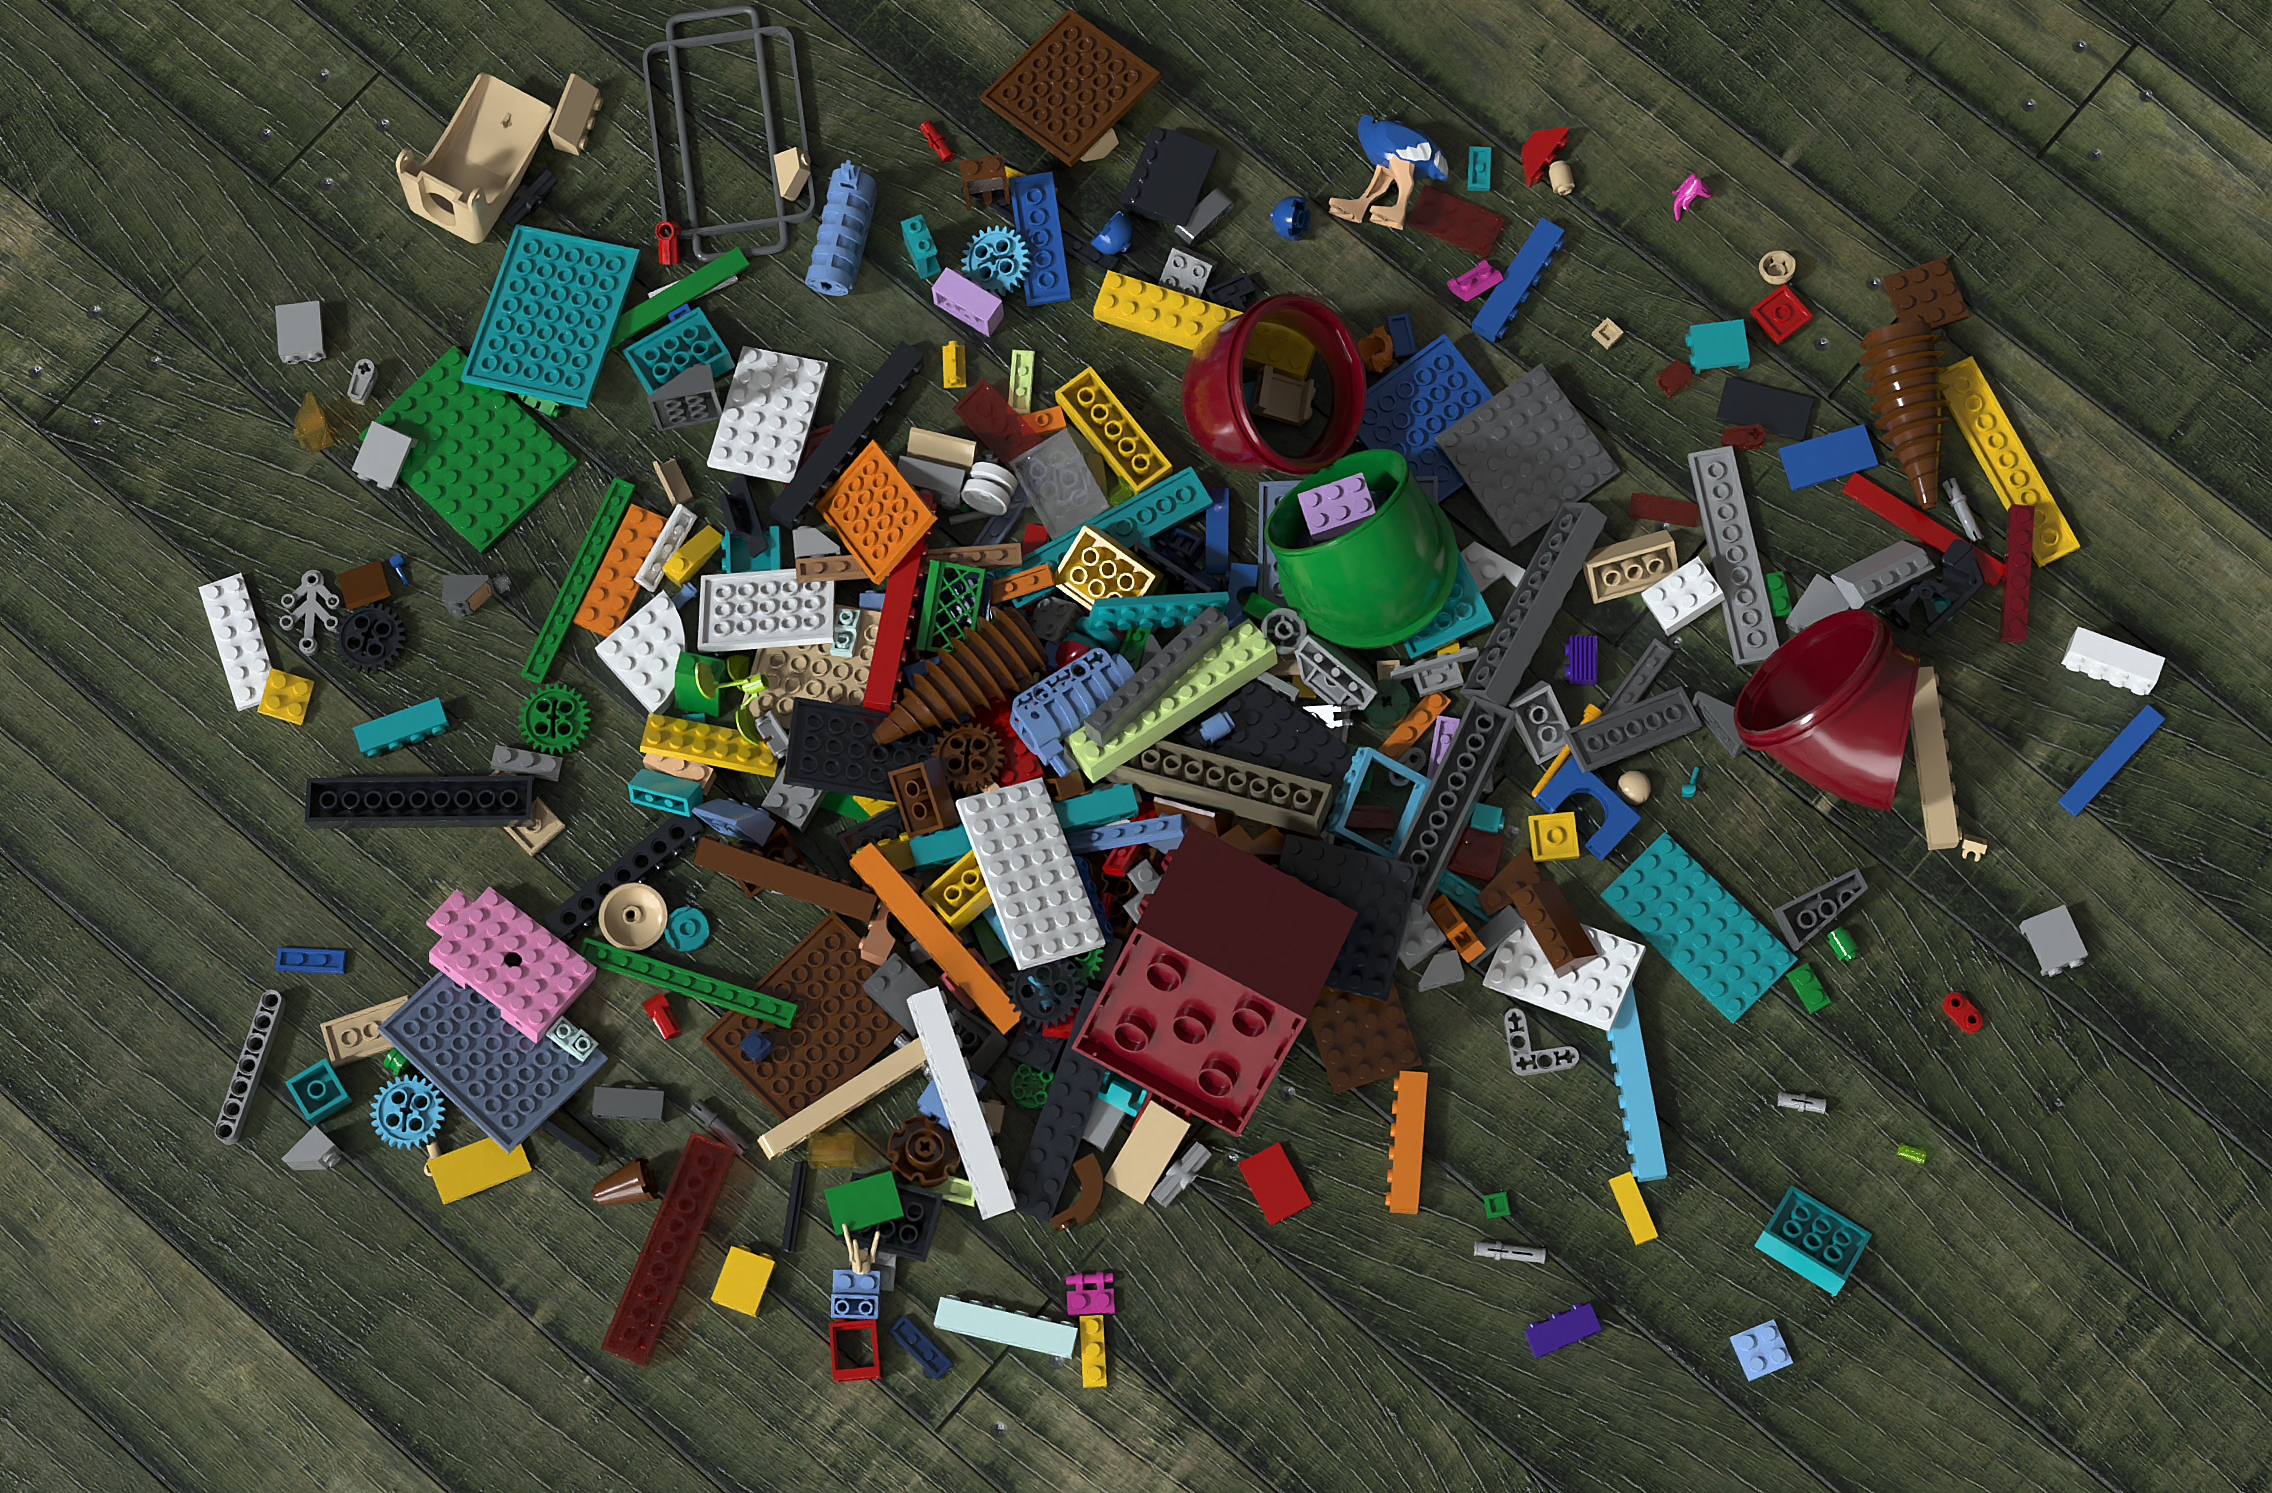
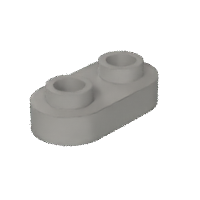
[1386,747,1426,786]

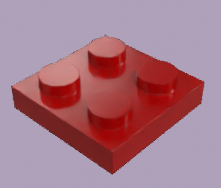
[1749,284,1813,345]

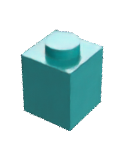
[1470,803,1505,835]

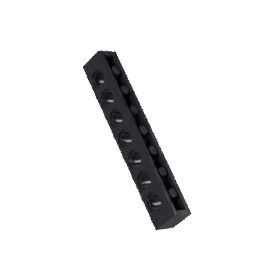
[542,814,705,944]

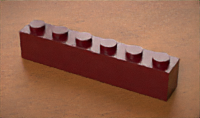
[1999,504,2035,644]

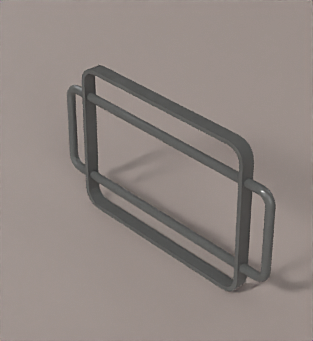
[643,5,816,262]

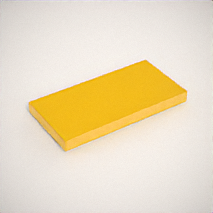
[427,1137,532,1205]

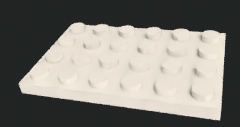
[707,346,829,483]
[698,569,836,653]
[1483,907,1646,1032]

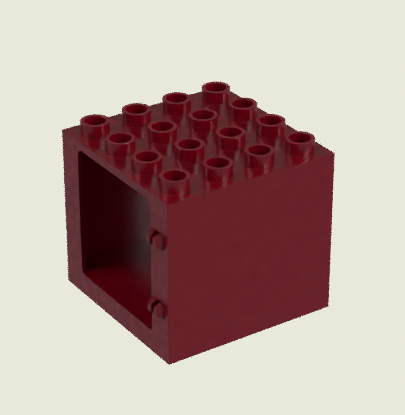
[1071,824,1358,1138]

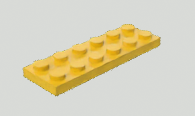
[640,713,779,777]

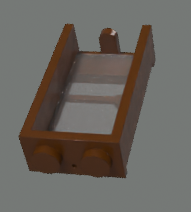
[959,154,1011,210]

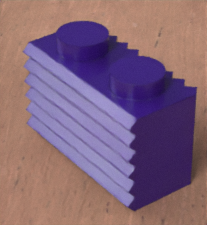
[1564,635,1598,685]

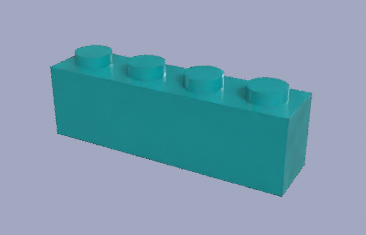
[353,697,451,758]

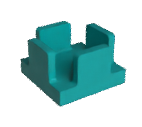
[1097,1069,1149,1117]

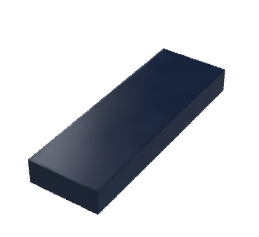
[888,1314,954,1381]

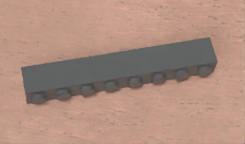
[1084,606,1229,748]

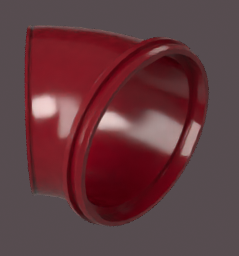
[1181,293,1367,475]
[1733,609,1921,813]

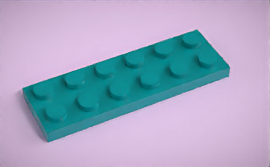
[1087,592,1229,631]

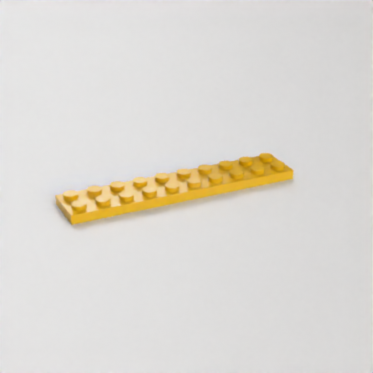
[1939,356,2080,568]

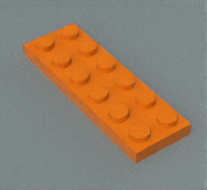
[573,504,669,637]

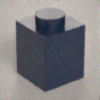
[739,1028,774,1065]

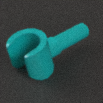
[1682,767,1700,797]

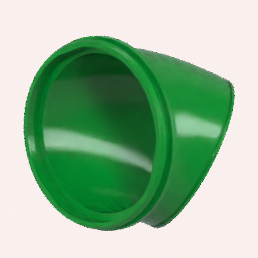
[1264,449,1458,649]

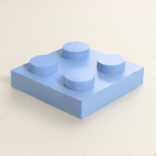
[1730,1319,1793,1382]

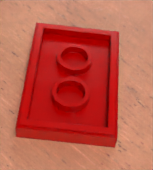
[1238,1142,1312,1226]

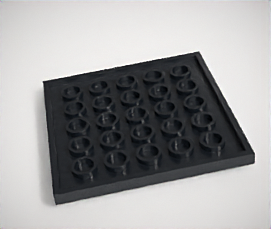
[1278,834,1421,1002]

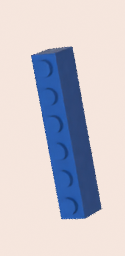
[1471,217,1565,343]

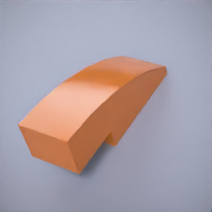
[1427,894,1486,963]

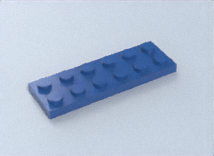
[1009,172,1071,307]

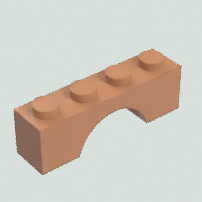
[859,873,923,966]

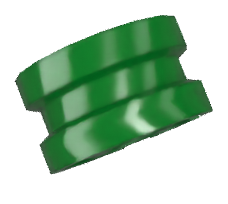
[383,1047,413,1077]

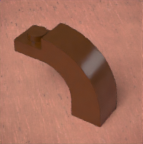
[1050,1153,1104,1231]

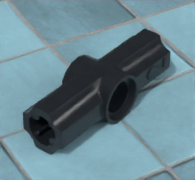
[499,168,558,229]

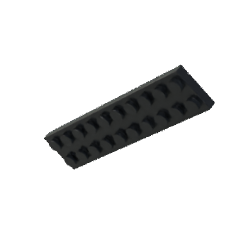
[1013,987,1108,1223]

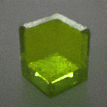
[1106,475,1136,507]

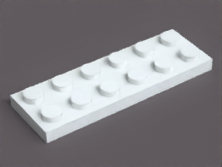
[198,573,273,711]

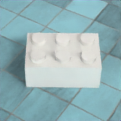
[1641,557,1725,636]

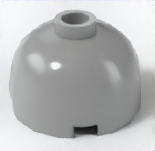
[1260,608,1307,655]

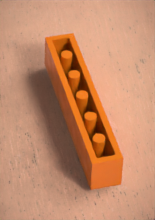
[1385,1071,1428,1214]

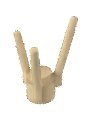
[842,1223,880,1274]

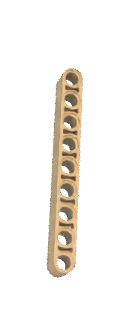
[757,1037,928,1160]

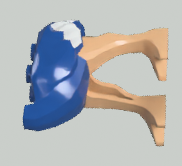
[1329,114,1448,230]

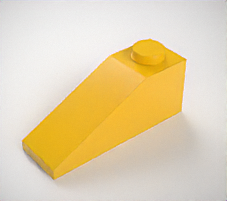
[662,525,722,589]

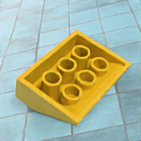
[1053,524,1164,632]

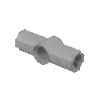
[1151,1142,1212,1208]

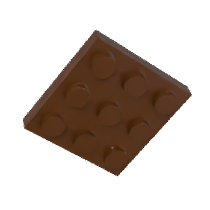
[1882,257,1970,331]

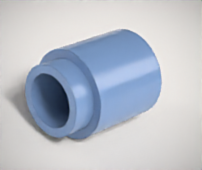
[1200,711,1235,743]

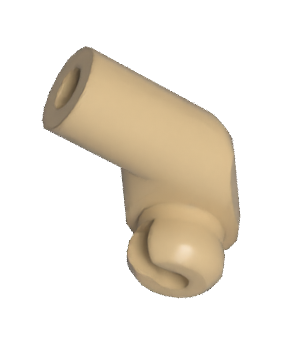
[424,1141,442,1176]

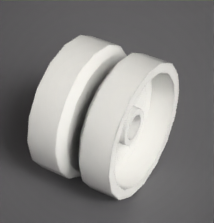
[961,462,1018,516]

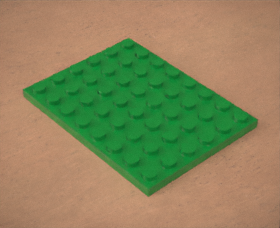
[358,345,578,555]

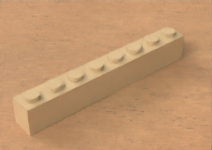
[1910,666,1962,850]

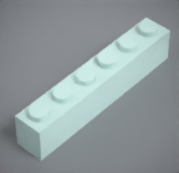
[934,1295,1078,1359]

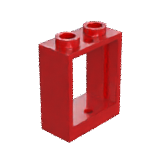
[829,1318,882,1383]

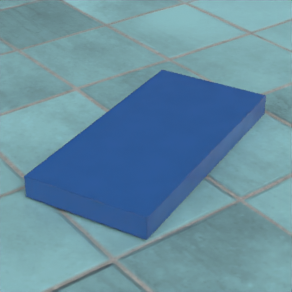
[1778,424,1879,491]

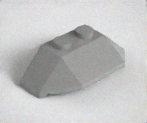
[1295,634,1378,710]

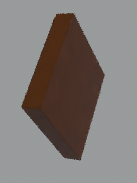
[338,560,391,610]

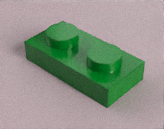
[1762,571,1792,619]
[1786,963,1831,1015]

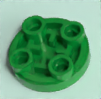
[1010,1064,1054,1109]

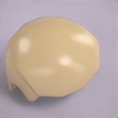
[1617,771,1651,805]

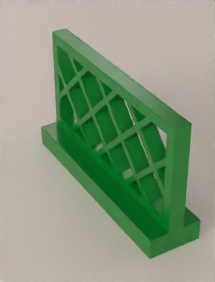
[916,559,986,652]

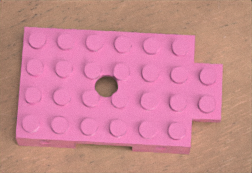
[427,886,596,1044]

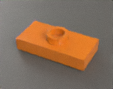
[1018,405,1066,439]

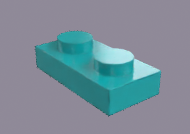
[1467,146,1491,192]

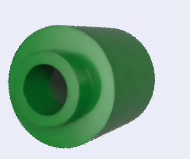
[1827,926,1860,962]

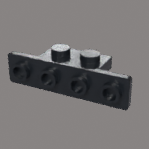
[718,474,769,558]

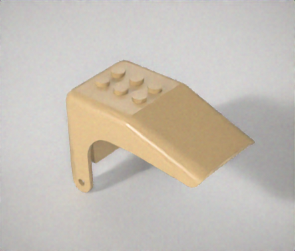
[396,72,555,244]

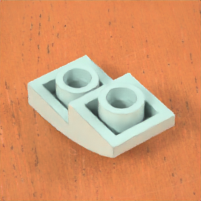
[830,608,861,658]
[546,1016,598,1061]

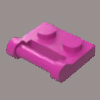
[1447,260,1503,302]

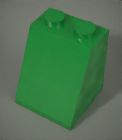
[675,651,730,718]

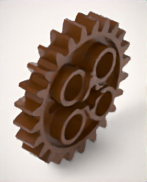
[931,722,1006,793]

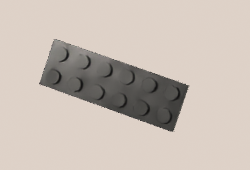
[1562,686,1702,774]

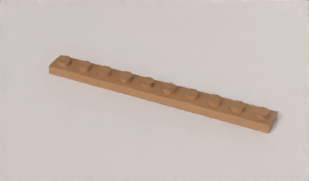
[795,543,1022,583]

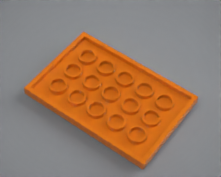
[815,440,938,585]

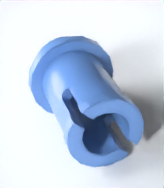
[671,582,698,610]

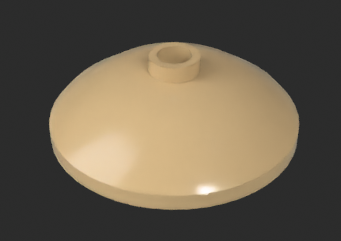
[599,882,667,951]

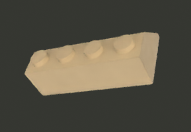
[1583,530,1679,604]

